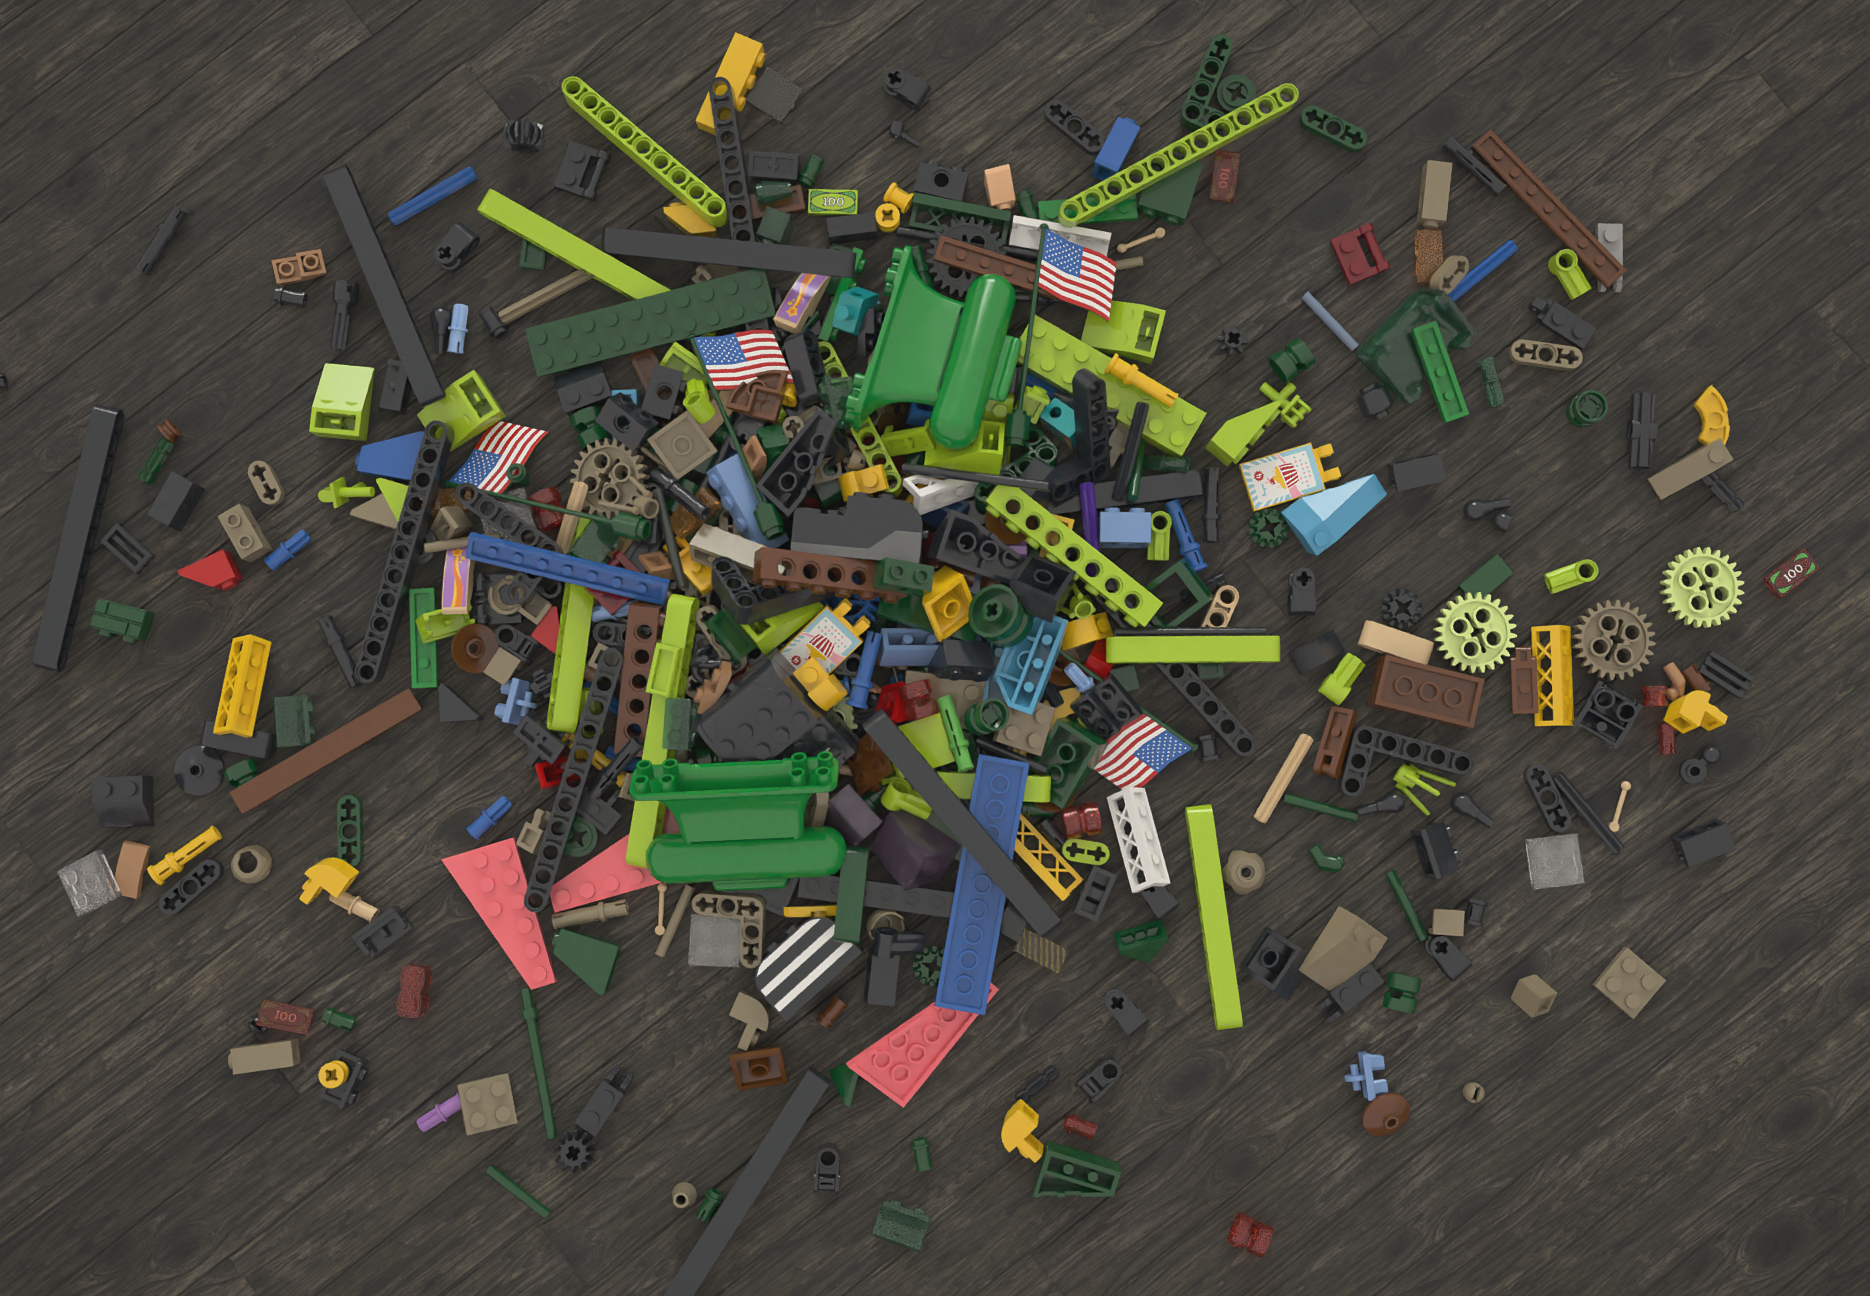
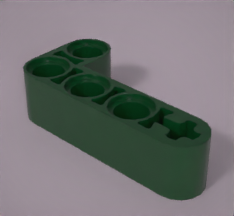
[1179,34,1233,136]
[974,426,1057,514]
[833,845,869,944]

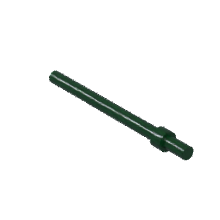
[520,987,557,1139]

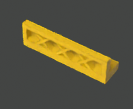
[1531,625,1574,726]
[213,634,271,738]
[1014,814,1083,901]

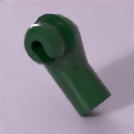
[714,413,736,444]
[1308,844,1345,872]

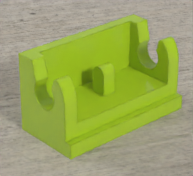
[659,342,708,386]
[881,419,937,457]
[415,604,475,644]

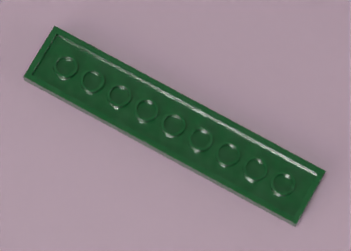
[525,268,776,378]

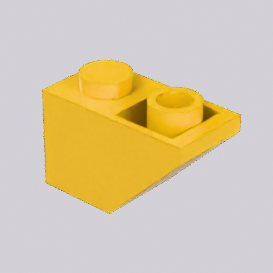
[663,202,718,238]

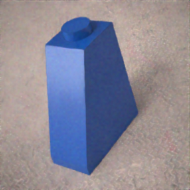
[1092,117,1141,181]
[355,431,424,482]

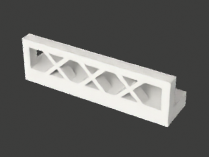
[1009,215,1111,257]
[903,466,1003,515]
[1107,787,1170,893]

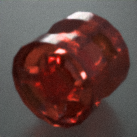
[1641,686,1668,707]

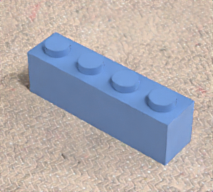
[706,454,789,548]
[878,628,982,666]

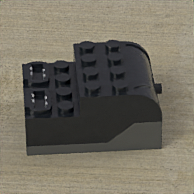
[791,492,928,564]
[695,647,860,766]

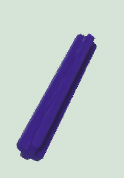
[1079,482,1101,577]

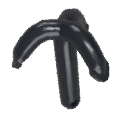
[690,644,741,685]

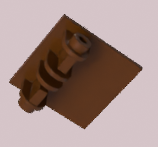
[847,733,893,795]

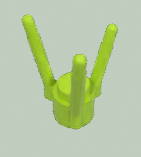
[1060,582,1096,619]
[1393,763,1456,816]

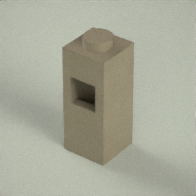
[1417,160,1452,230]
[228,1038,301,1075]

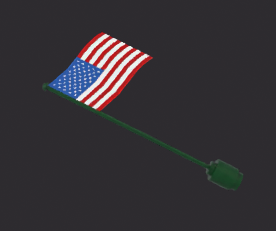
[1004,223,1116,448]
[687,330,794,541]
[444,421,651,541]
[1059,649,1199,790]

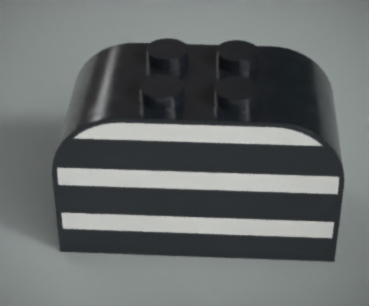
[755,916,864,1022]

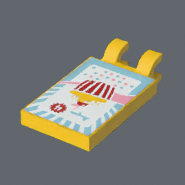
[1239,443,1341,512]
[780,597,871,674]

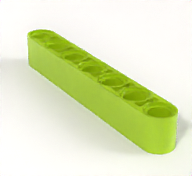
[818,342,903,498]
[1106,636,1280,663]

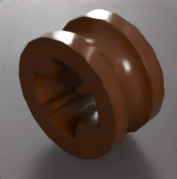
[157,418,182,443]

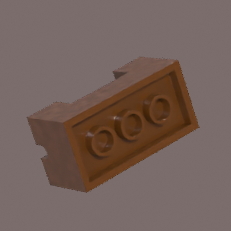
[1366,655,1485,730]

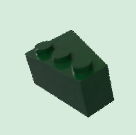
[1033,1140,1121,1197]

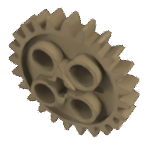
[570,438,649,520]
[1571,600,1656,681]

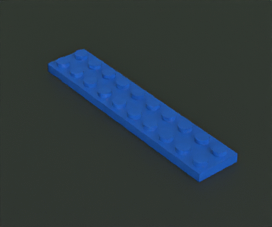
[935,754,1029,1015]

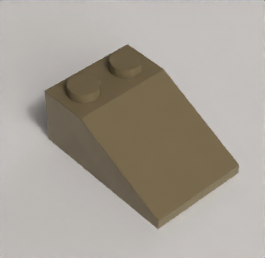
[904,670,985,729]
[1298,906,1388,991]

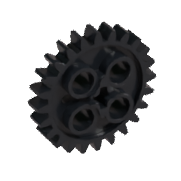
[927,217,1006,297]

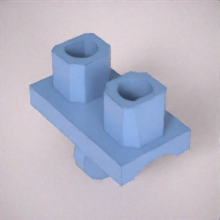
[494,678,538,725]
[1344,1051,1388,1101]

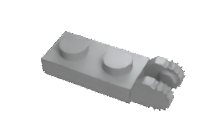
[1595,223,1623,292]

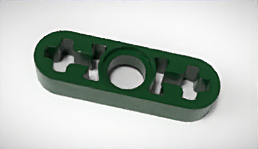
[1299,105,1367,153]
[337,795,364,867]

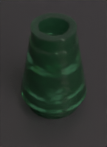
[754,181,792,206]

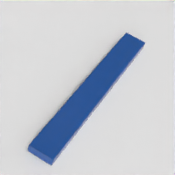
[465,532,670,606]

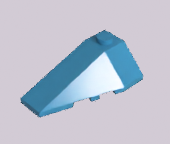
[1281,474,1387,556]

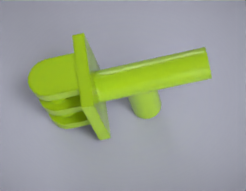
[1259,382,1311,428]
[318,477,375,508]

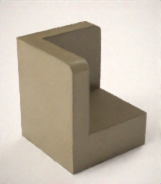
[518,594,556,625]
[484,647,525,685]
[1428,909,1465,936]
[1511,974,1557,1018]

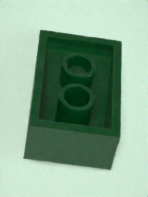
[1027,717,1109,809]

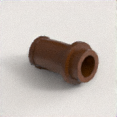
[1681,664,1712,692]
[816,996,847,1029]

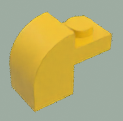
[838,464,889,503]
[1061,612,1113,651]
[793,656,849,711]
[1664,690,1728,734]
[299,858,360,904]
[1001,1099,1044,1163]

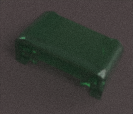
[1356,287,1478,404]

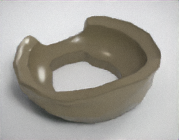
[488,575,526,615]
[231,845,272,884]

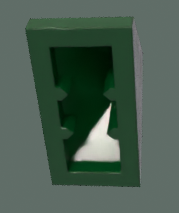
[1113,920,1169,963]
[829,1053,860,1107]

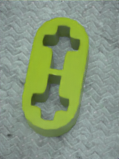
[1062,838,1109,865]

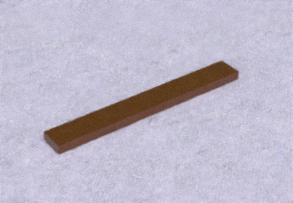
[1471,129,1627,289]
[229,688,422,815]

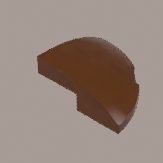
[726,370,788,424]

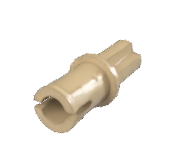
[329,892,379,923]

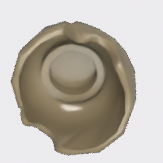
[866,908,905,941]

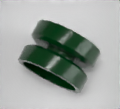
[968,584,1034,648]

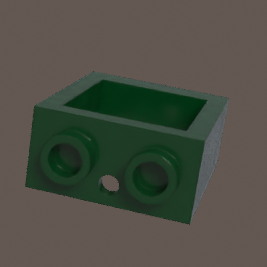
[1133,558,1214,627]

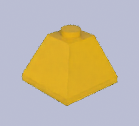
[922,566,973,642]

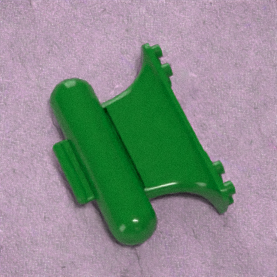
[845,245,1022,450]
[629,751,847,891]

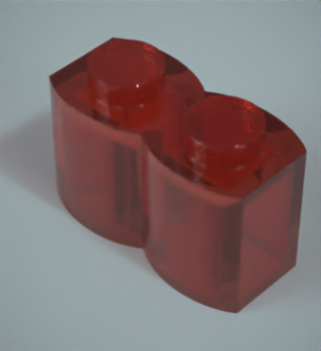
[396,963,432,1018]

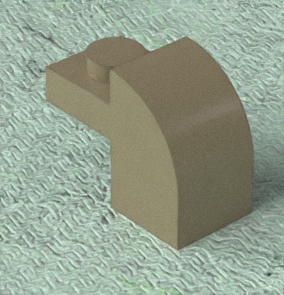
[729,990,770,1051]

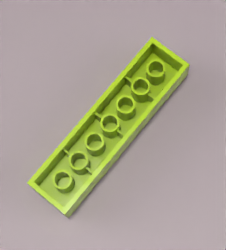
[1017,315,1207,461]

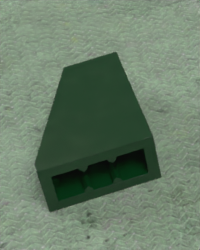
[552,927,622,995]

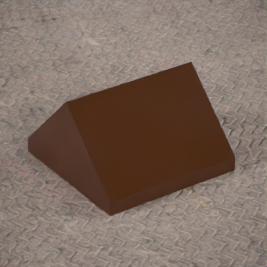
[729,1044,788,1091]

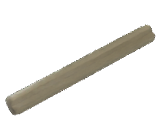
[498,269,595,324]

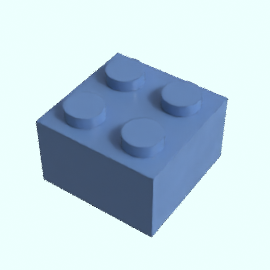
[1097,508,1151,548]

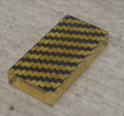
[1013,928,1069,973]

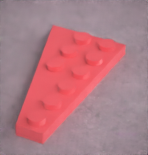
[550,808,681,913]
[441,837,557,990]
[846,983,999,1108]

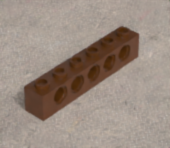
[753,547,908,603]
[614,601,666,757]

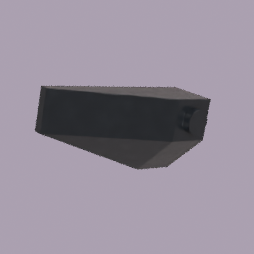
[756,408,837,518]

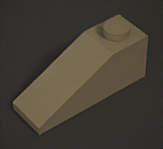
[1647,438,1733,500]

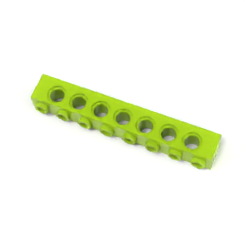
[983,485,1163,628]

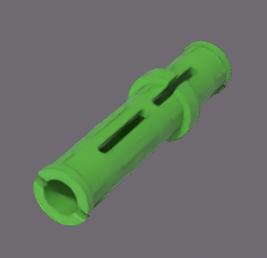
[937,695,974,772]

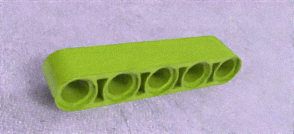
[936,771,1051,802]

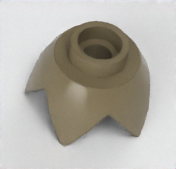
[1221,850,1266,895]

